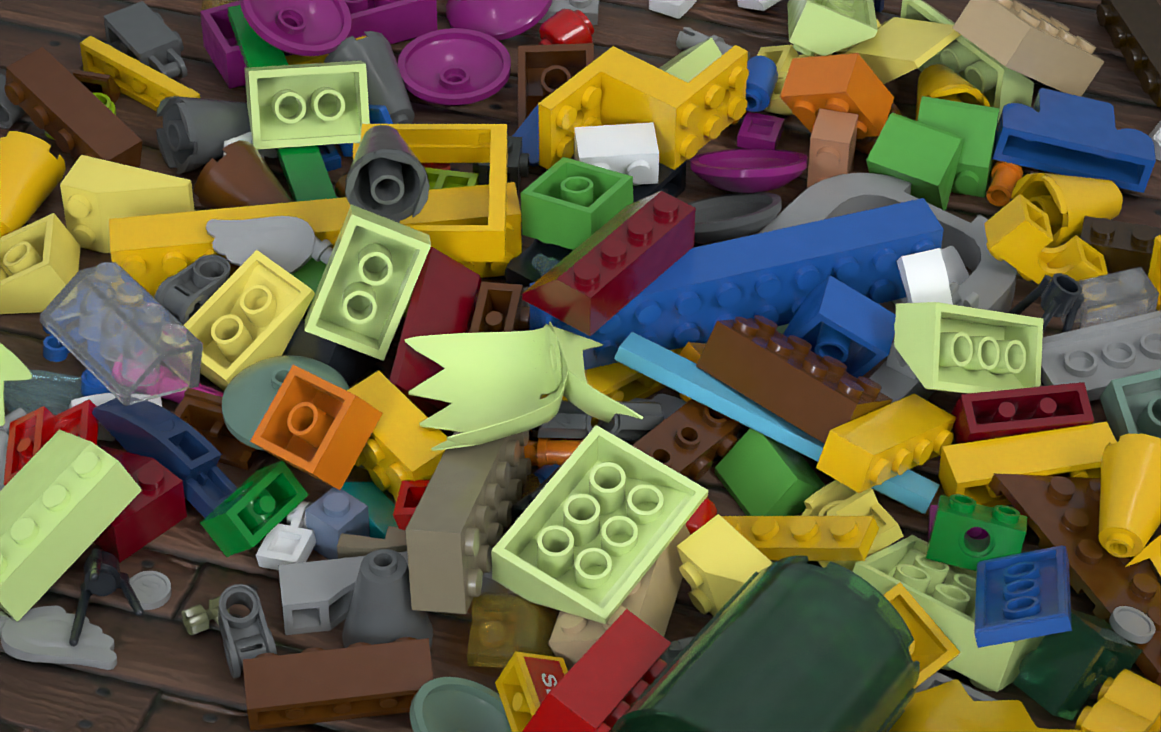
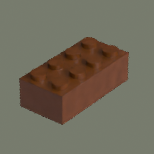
[696,315,893,444]

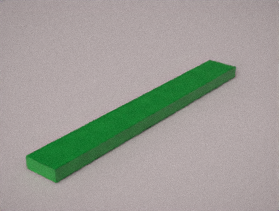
[228,5,337,202]

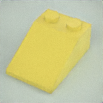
[837,17,961,84]
[60,155,195,253]
[0,213,81,314]
[170,250,315,391]
[676,514,820,649]

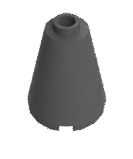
[324,31,415,124]
[156,96,251,174]
[345,125,430,223]
[342,549,433,648]

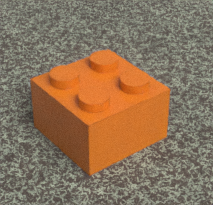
[780,53,894,139]
[250,365,383,490]

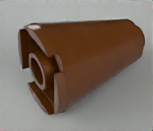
[194,140,292,210]

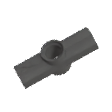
[532,400,664,440]

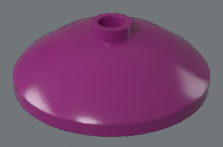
[240,0,352,56]
[446,0,553,41]
[398,28,511,106]
[690,149,808,193]

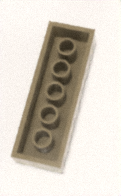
[406,430,531,614]

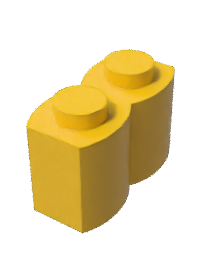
[1075,669,1161,732]

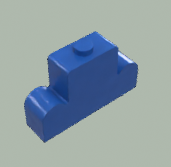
[992,88,1156,193]

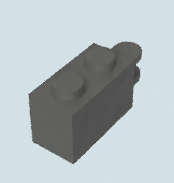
[103,1,187,79]

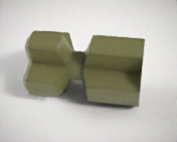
[181,596,230,636]

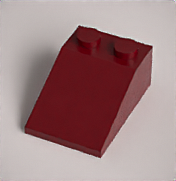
[94,446,187,563]

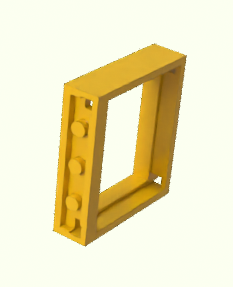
[349,124,508,262]

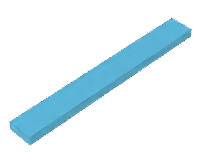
[614,332,940,514]

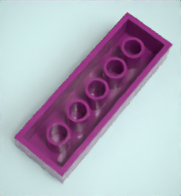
[200,0,438,89]

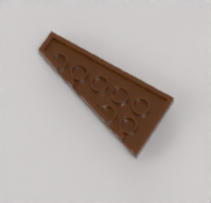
[988,473,1161,686]

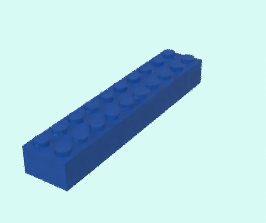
[530,198,944,370]

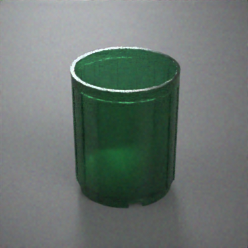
[611,556,920,732]

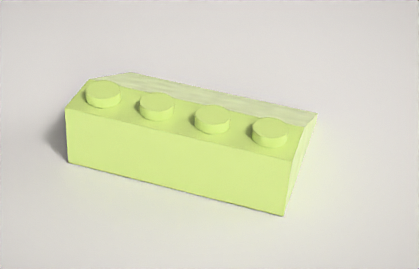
[491,425,709,624]
[0,429,142,622]
[839,535,1052,692]

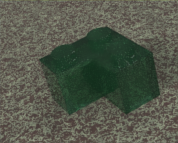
[1013,609,1143,720]

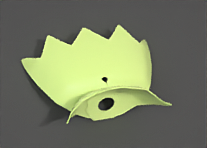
[405,322,643,451]

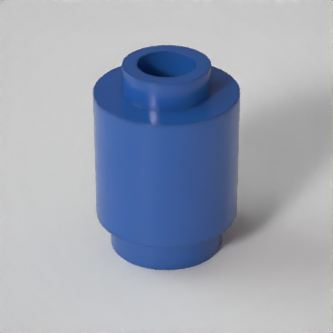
[746,56,778,112]

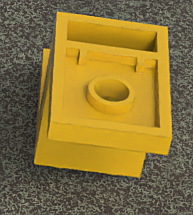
[538,45,749,170]

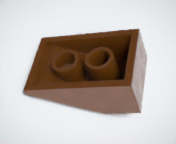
[518,43,595,128]

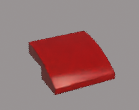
[3,399,99,486]

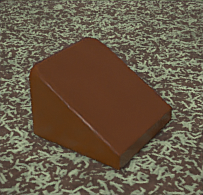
[73,70,121,105]

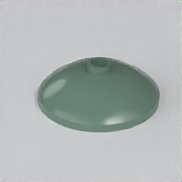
[222,355,349,451]
[410,677,512,732]

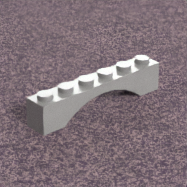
[278,551,546,635]

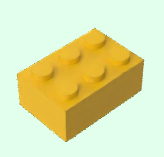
[347,370,447,502]

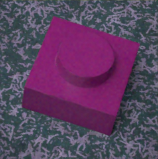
[737,111,784,149]

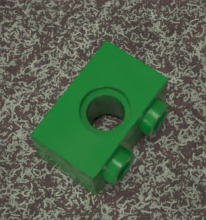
[200,460,309,557]
[926,494,1027,571]

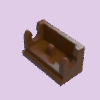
[173,388,261,470]

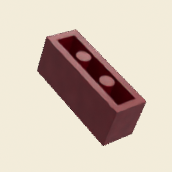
[951,382,1094,444]

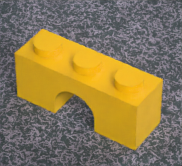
[984,194,1110,302]

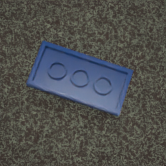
[974,545,1072,648]

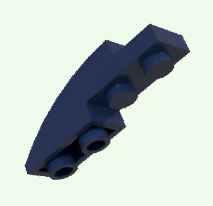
[92,394,237,518]

